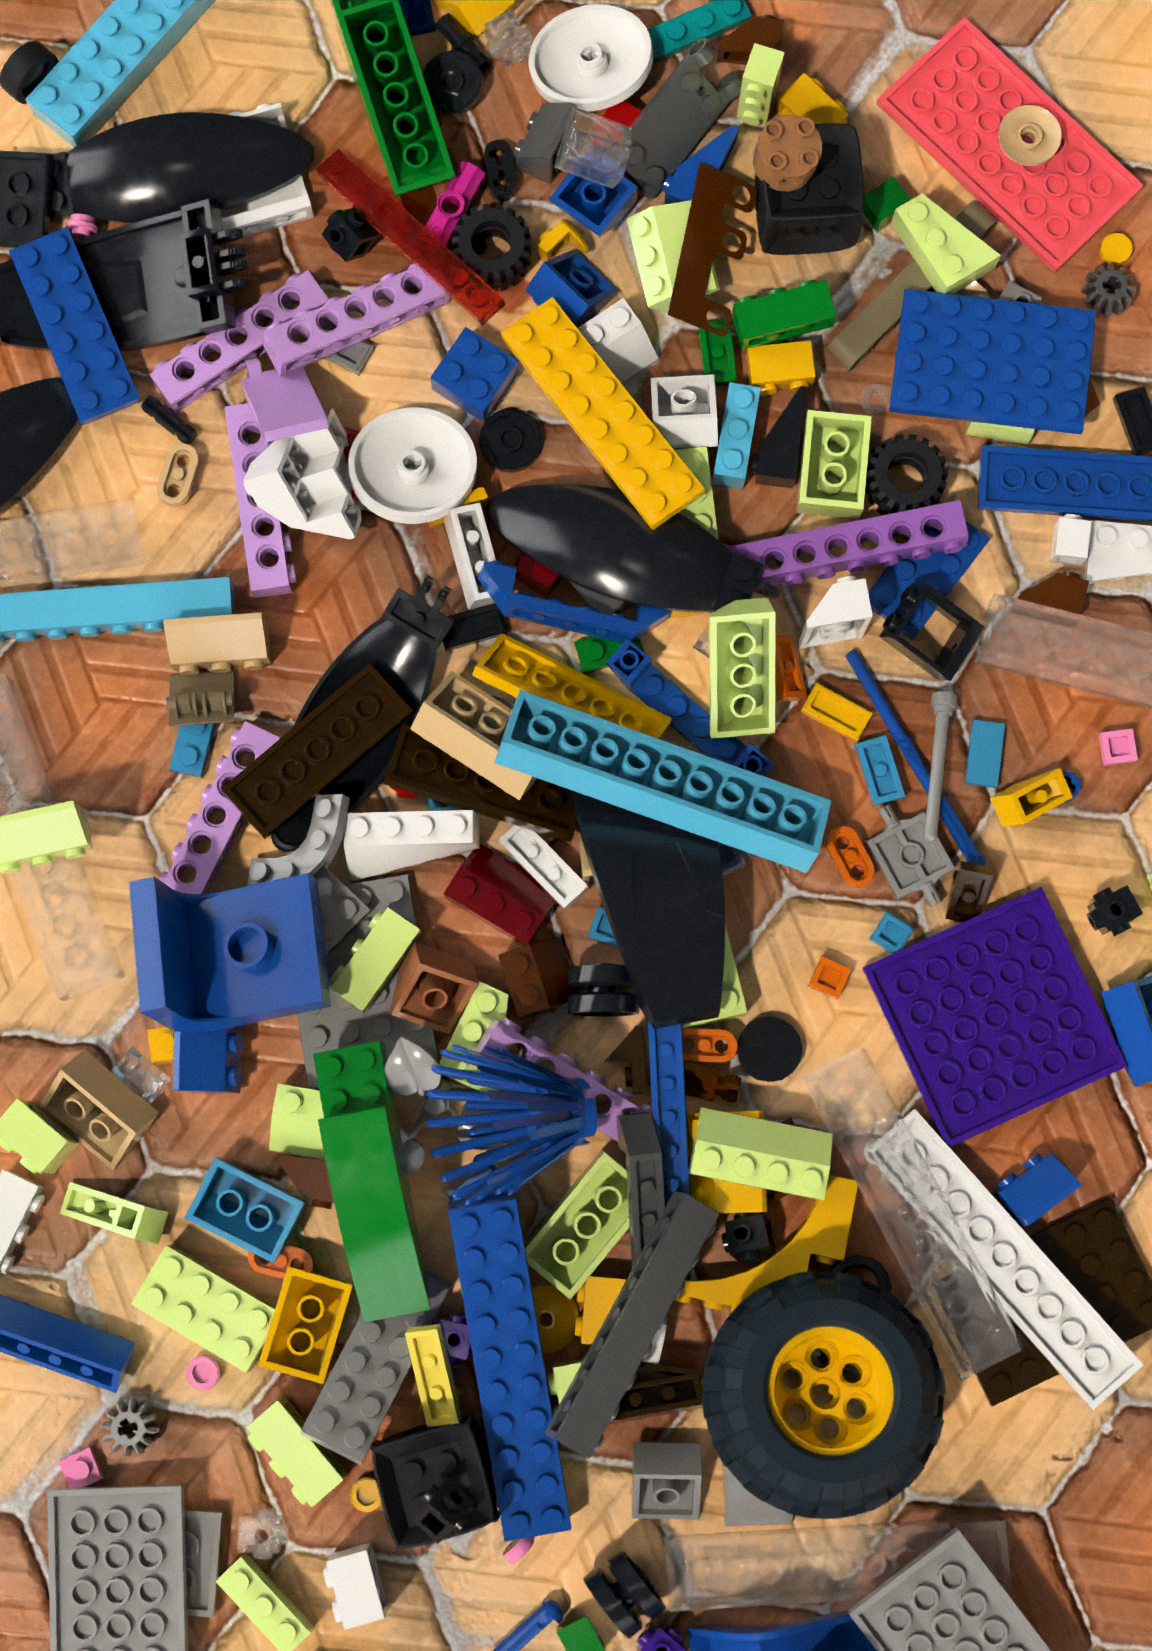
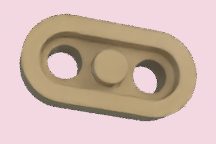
[157,443,200,507]

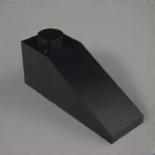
[750,387,806,488]

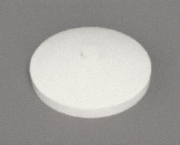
[528,4,653,112]
[348,407,477,524]

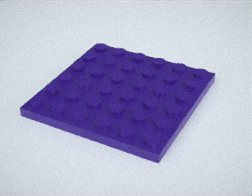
[862,887,1127,1147]

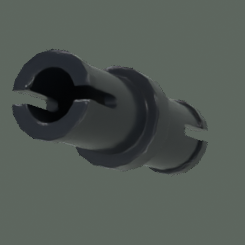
[435,13,490,70]

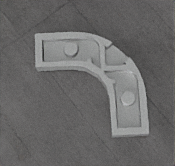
[247,794,350,886]

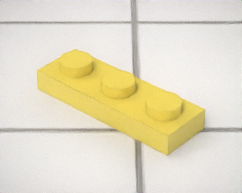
[405,1324,462,1427]

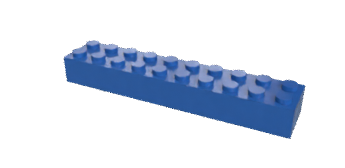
[448,1191,572,1542]

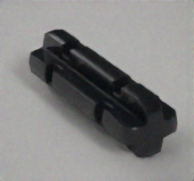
[141,395,197,444]

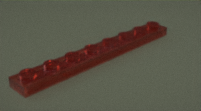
[316,149,505,326]

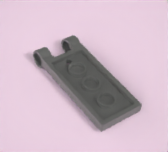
[607,38,742,199]

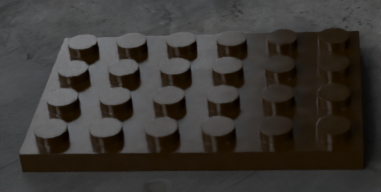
[931,1198,1152,1407]

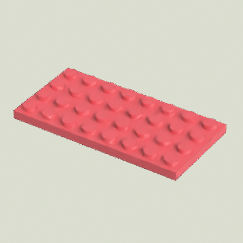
[876,17,1144,273]

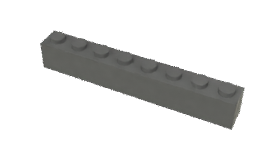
[544,1191,719,1459]

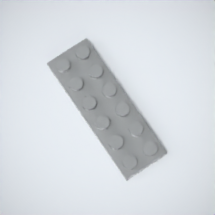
[300,1270,452,1465]

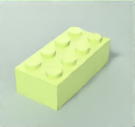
[131,1245,276,1373]

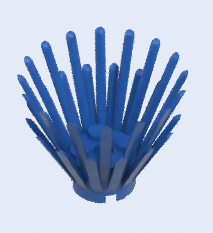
[426,1044,598,1206]

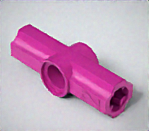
[417,161,486,257]

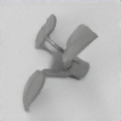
[384,1036,506,1175]

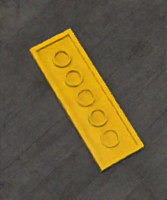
[472,634,672,740]

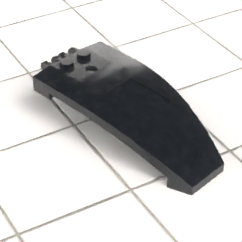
[0,199,250,351]
[566,788,725,1029]

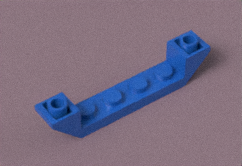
[478,561,672,643]
[606,638,775,777]

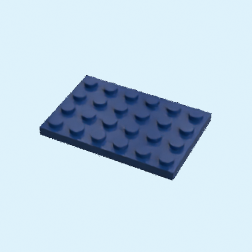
[889,289,1096,435]

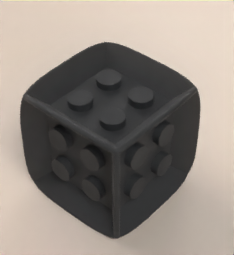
[755,123,864,255]
[370,1414,500,1550]

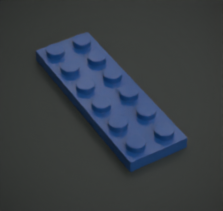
[9,227,141,425]
[977,445,1152,522]

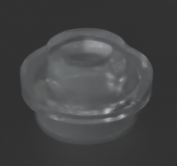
[859,383,891,415]

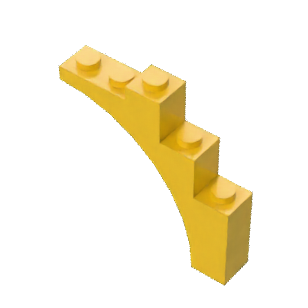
[674,1175,859,1316]

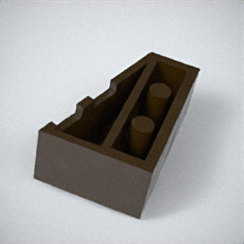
[608,1362,703,1425]

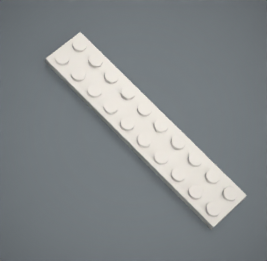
[865,1109,1143,1410]

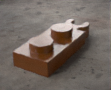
[648,1060,742,1103]

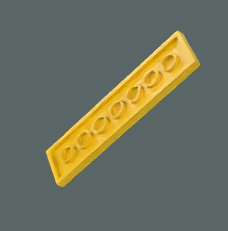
[501,297,705,530]

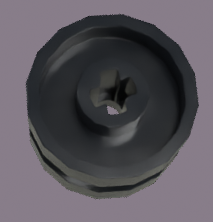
[568,963,639,1017]
[583,1547,666,1639]

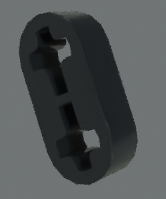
[484,140,517,202]

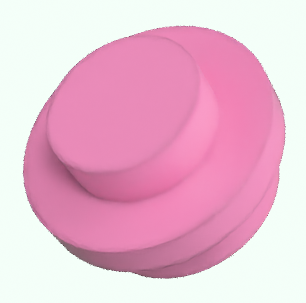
[66,214,98,239]

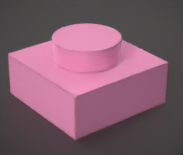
[1098,728,1138,766]
[58,1446,105,1488]

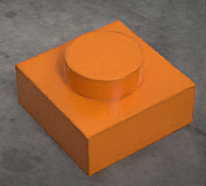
[807,956,852,1000]

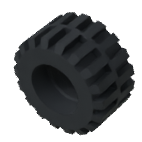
[452,204,532,292]
[865,434,948,515]

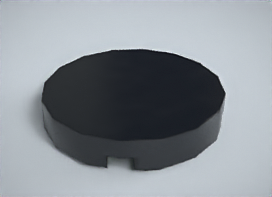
[423,50,484,115]
[479,409,542,473]
[737,1016,803,1082]

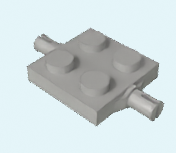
[866,804,955,907]

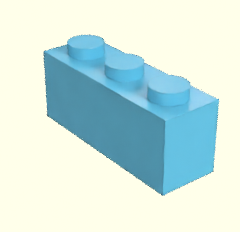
[712,382,761,490]

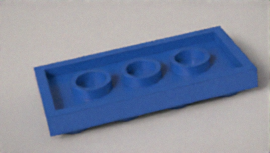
[868,501,990,640]

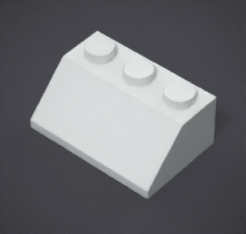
[578,298,659,384]
[798,576,873,649]

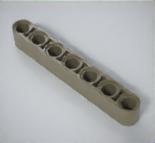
[826,200,998,372]

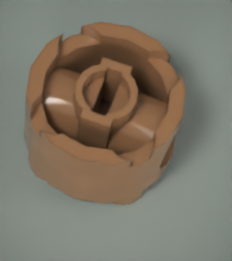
[753,115,822,192]

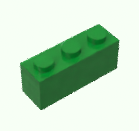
[732,280,837,350]

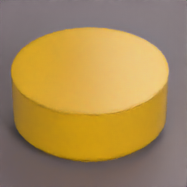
[1099,233,1133,267]
[350,1477,382,1512]

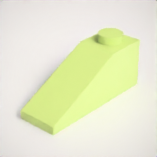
[59,1182,169,1244]

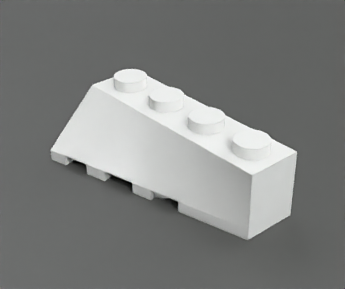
[343,810,480,883]

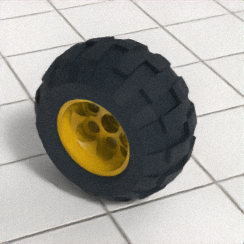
[702,1271,946,1519]

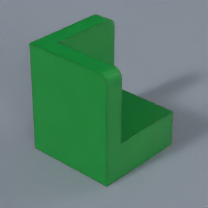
[863,176,910,233]
[556,1616,606,1651]

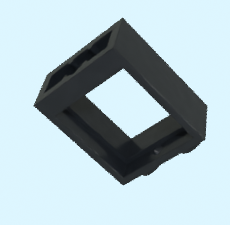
[879,583,984,681]

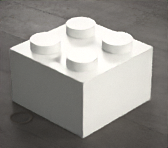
[650,374,718,449]
[323,1542,389,1630]

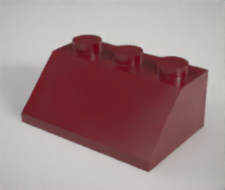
[443,844,556,946]

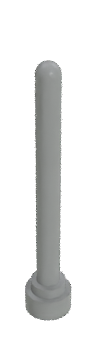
[924,691,958,843]

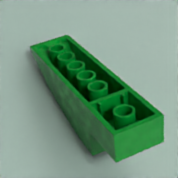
[330,0,456,196]
[313,1041,431,1322]

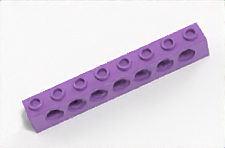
[726,500,969,586]

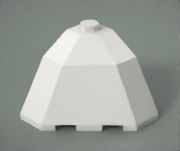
[243,407,362,539]

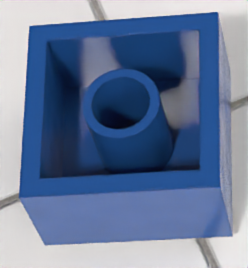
[430,327,519,423]

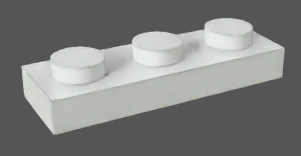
[498,825,589,911]

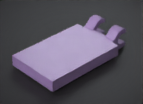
[241,357,328,442]

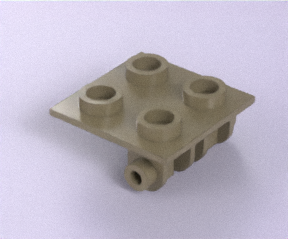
[166,671,235,727]

